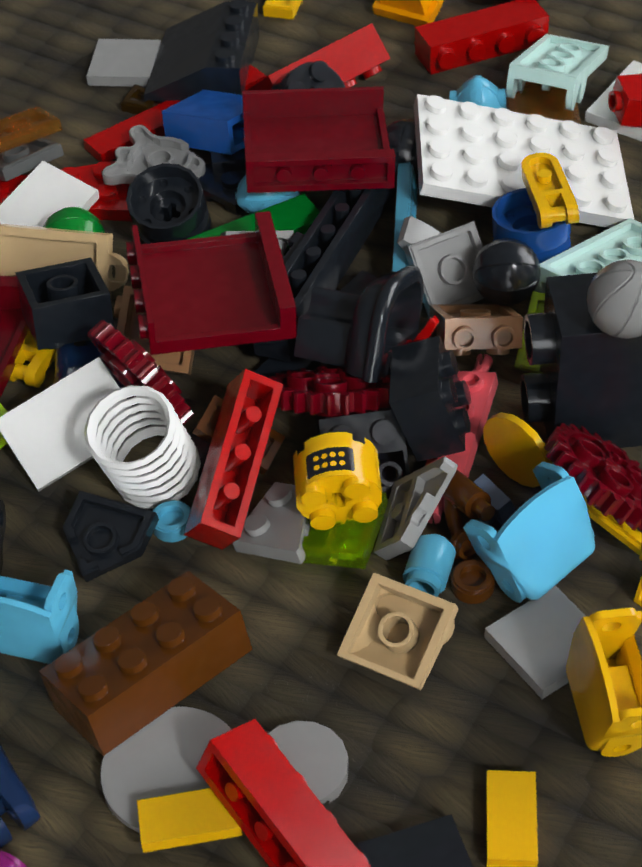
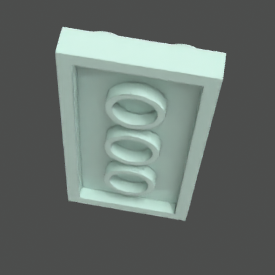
[506,34,609,111]
[535,218,642,293]

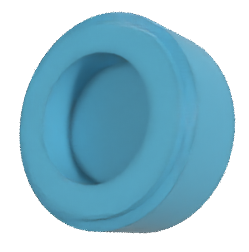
[153,500,191,543]

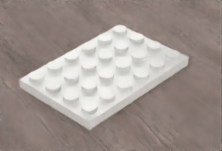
[414,94,634,228]

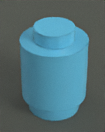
[403,534,456,597]

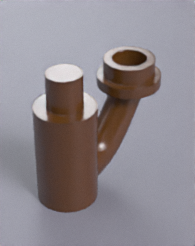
[443,470,495,560]

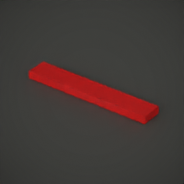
[83,64,267,162]

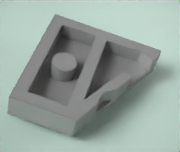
[373,456,458,561]
[232,482,310,564]

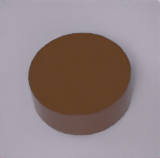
[451,559,495,604]

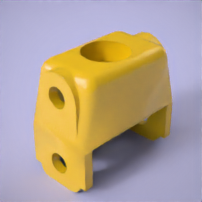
[566,608,642,757]

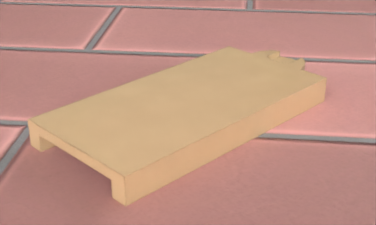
[0,224,129,296]

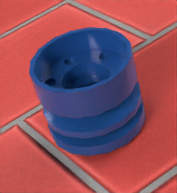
[492,188,571,263]

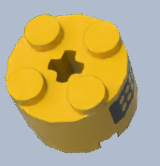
[293,432,382,530]

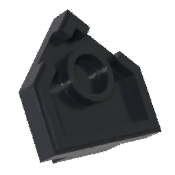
[199,148,246,215]
[62,491,159,582]

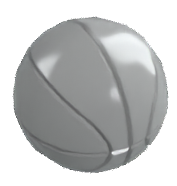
[587,260,642,339]

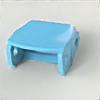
[463,461,596,603]
[0,570,79,664]

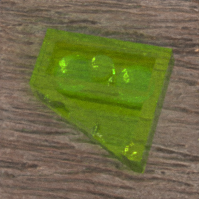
[302,492,388,569]

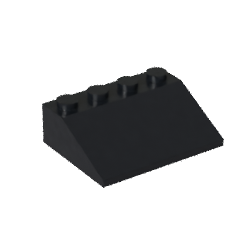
[144,0,259,101]

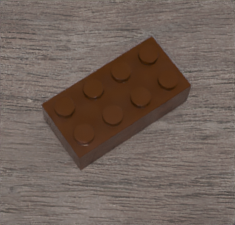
[39,571,253,756]

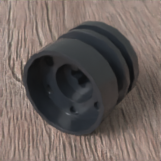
[126,163,212,244]

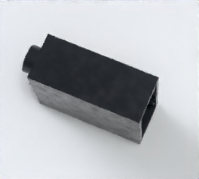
[520,273,642,448]

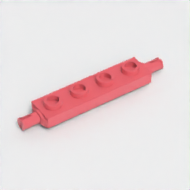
[425,354,499,524]

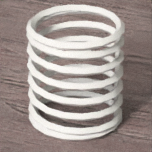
[84,385,201,510]

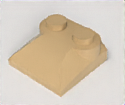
[337,572,459,691]

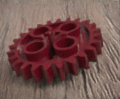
[87,320,193,425]
[269,365,391,417]
[544,423,642,531]

